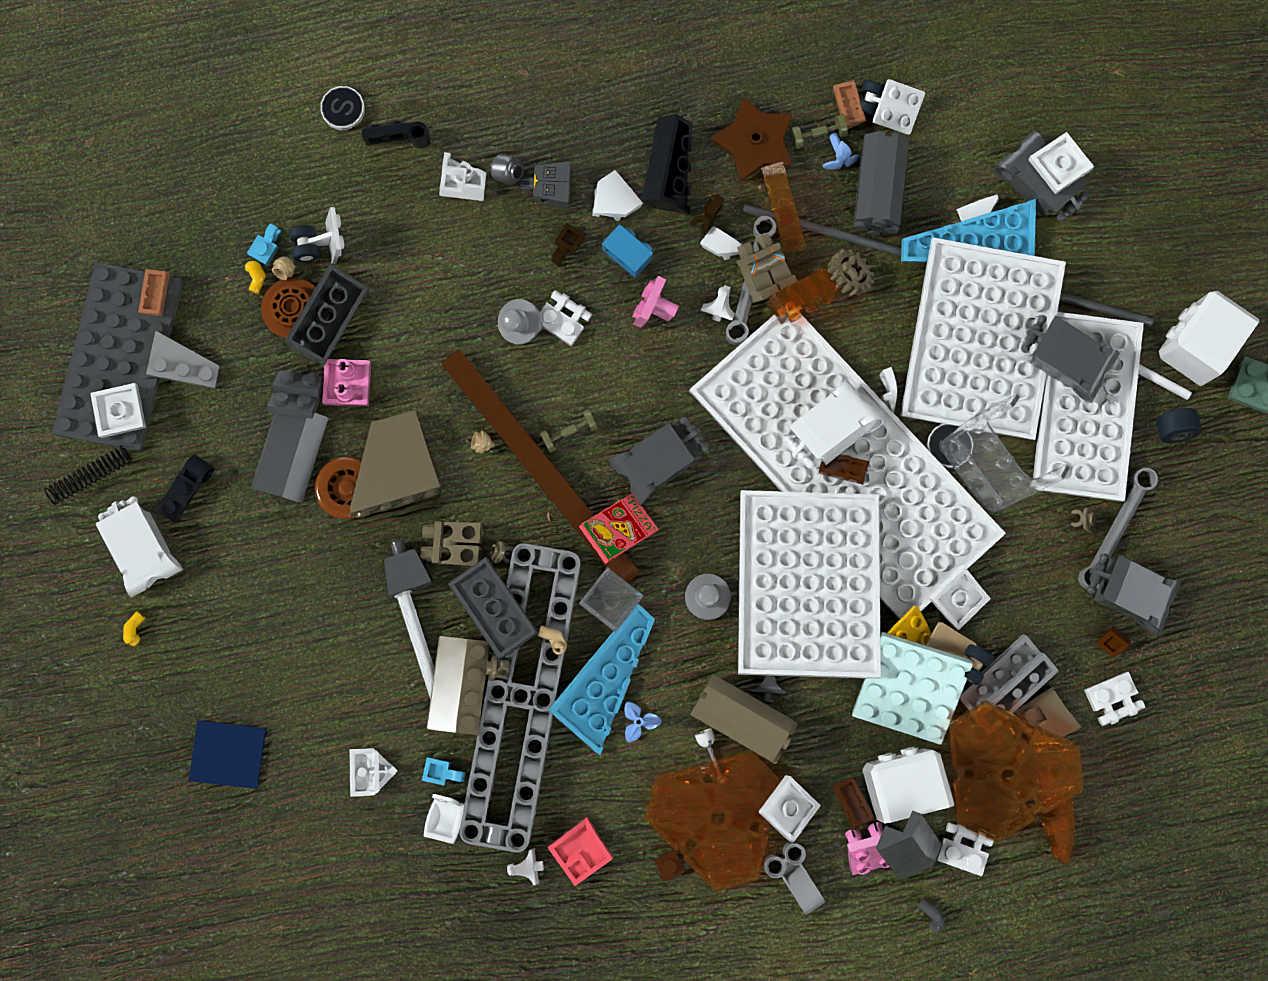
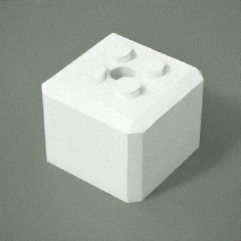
[1159,291,1260,386]
[863,747,954,823]

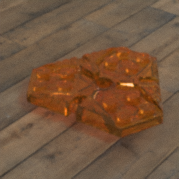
[949,700,1084,843]
[644,751,781,892]

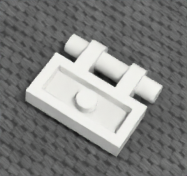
[540,290,592,347]
[1084,672,1145,726]
[936,822,994,876]

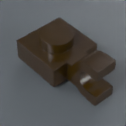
[690,194,724,235]
[552,223,585,266]

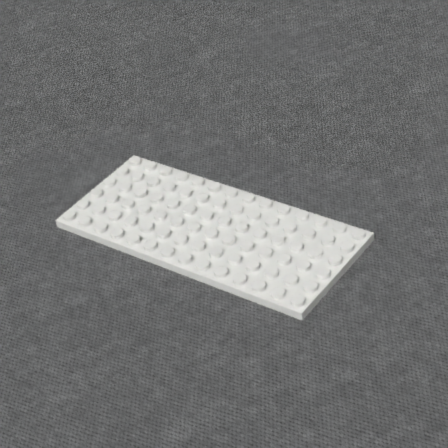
[689,302,1006,620]

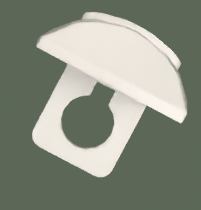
[424,794,464,844]

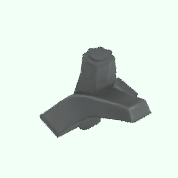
[750,675,786,702]

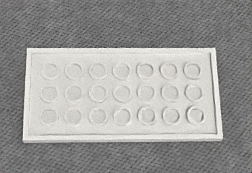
[1032,312,1144,502]

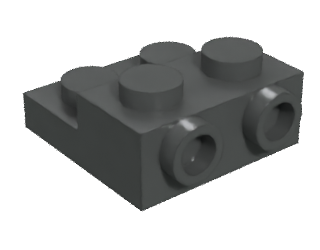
[267,369,324,419]

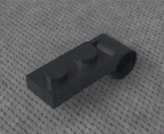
[361,121,430,148]
[156,454,215,523]

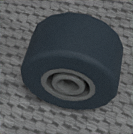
[1156,408,1202,443]

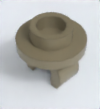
[1071,508,1095,530]
[490,541,514,564]
[486,656,509,680]

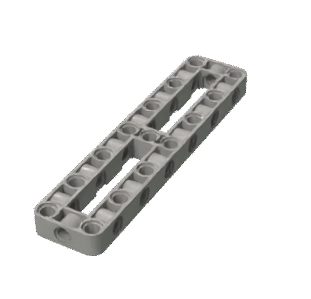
[460,544,581,852]

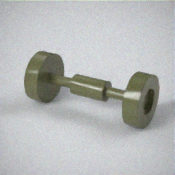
[791,114,848,149]
[540,409,598,453]

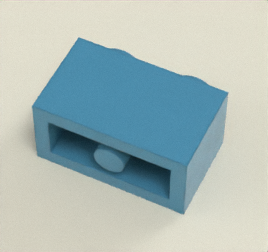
[602,224,653,278]

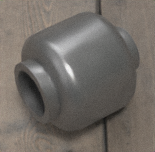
[490,153,524,185]

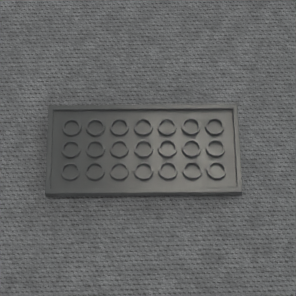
[52,262,184,452]

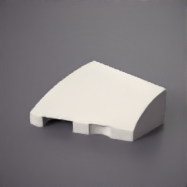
[439,152,486,201]

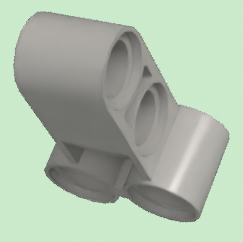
[763,841,825,915]

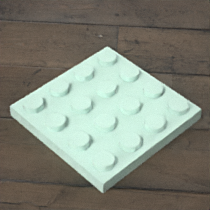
[852,632,973,745]

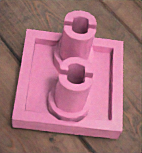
[632,276,679,328]
[322,359,371,406]
[845,822,890,875]

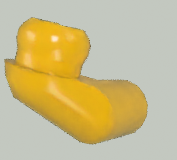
[245,261,266,294]
[123,611,146,646]

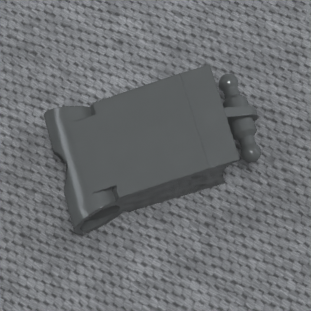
[993,130,1089,222]
[1021,315,1120,403]
[608,417,708,506]
[1087,553,1181,635]

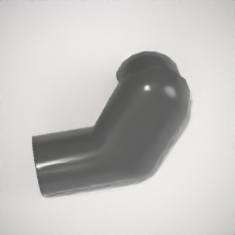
[918,898,945,933]

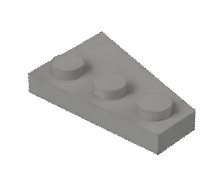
[146,331,220,389]

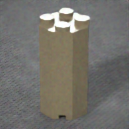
[690,674,798,764]

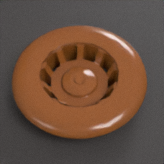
[261,278,316,338]
[315,456,362,519]

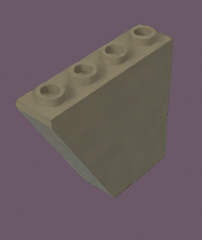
[349,410,440,518]

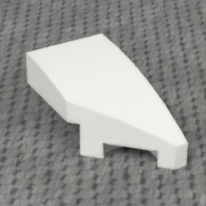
[957,195,999,222]
[700,226,742,260]
[880,367,897,413]

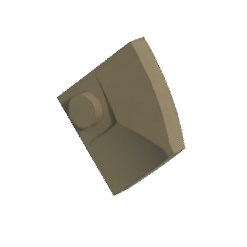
[1013,687,1081,751]

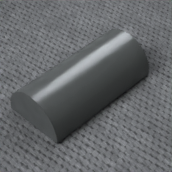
[284,264,369,365]

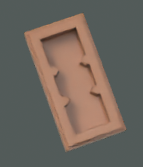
[833,80,866,128]
[138,269,170,317]

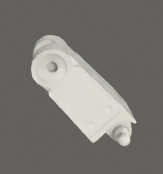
[784,379,885,469]
[95,496,183,598]

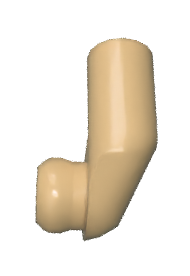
[538,625,567,655]

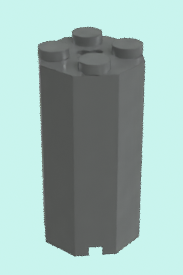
[853,131,909,237]

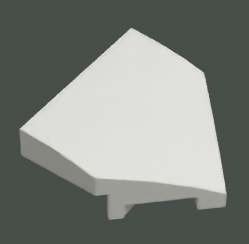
[592,170,643,221]
[349,748,398,797]

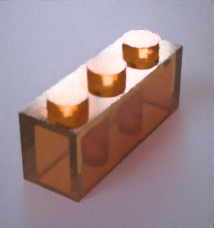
[767,266,841,325]

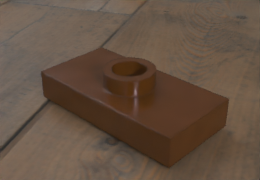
[819,454,869,485]
[832,776,875,830]

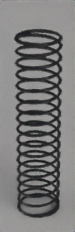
[44,445,132,505]

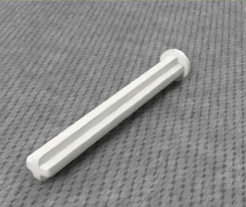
[394,590,435,698]

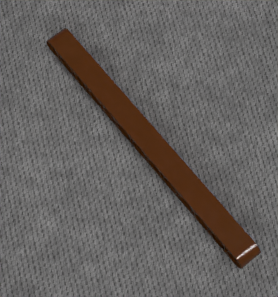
[441,349,640,588]

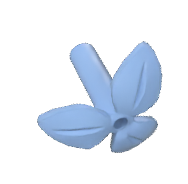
[823,132,860,170]
[624,702,662,743]

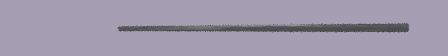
[743,204,1154,327]

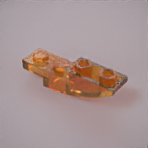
[761,161,807,254]
[1037,766,1075,864]

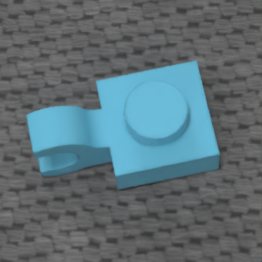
[247,223,281,266]
[422,757,466,785]

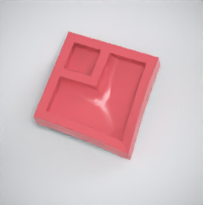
[548,817,613,886]

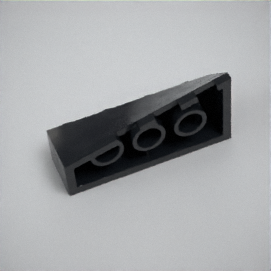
[641,114,692,214]

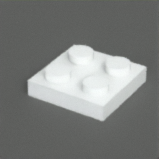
[1029,132,1094,195]
[90,383,146,438]
[929,566,991,630]
[759,775,821,843]

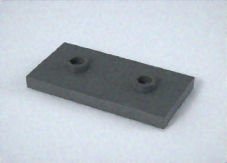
[448,557,538,660]

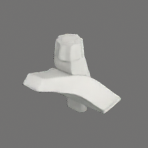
[701,285,735,321]
[507,848,544,885]

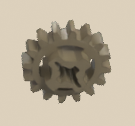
[828,249,874,296]

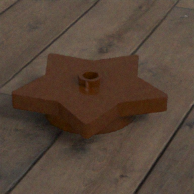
[712,98,792,181]

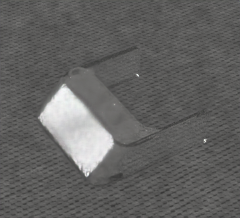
[941,393,1070,512]

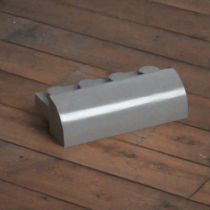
[959,634,1059,733]

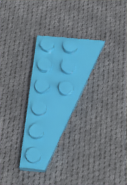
[901,199,1036,263]
[548,604,655,755]

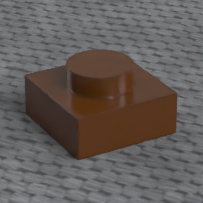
[1096,626,1131,658]
[654,850,685,882]

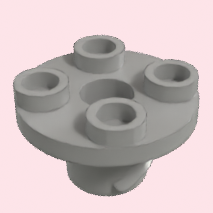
[498,299,542,344]
[685,574,731,620]

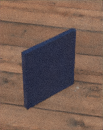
[188,721,266,789]

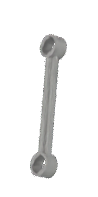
[726,216,776,345]
[1078,468,1158,589]

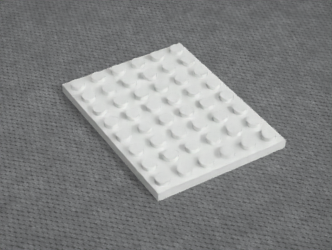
[900,238,1066,440]
[738,490,881,679]

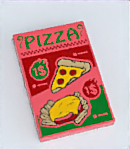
[579,494,659,564]

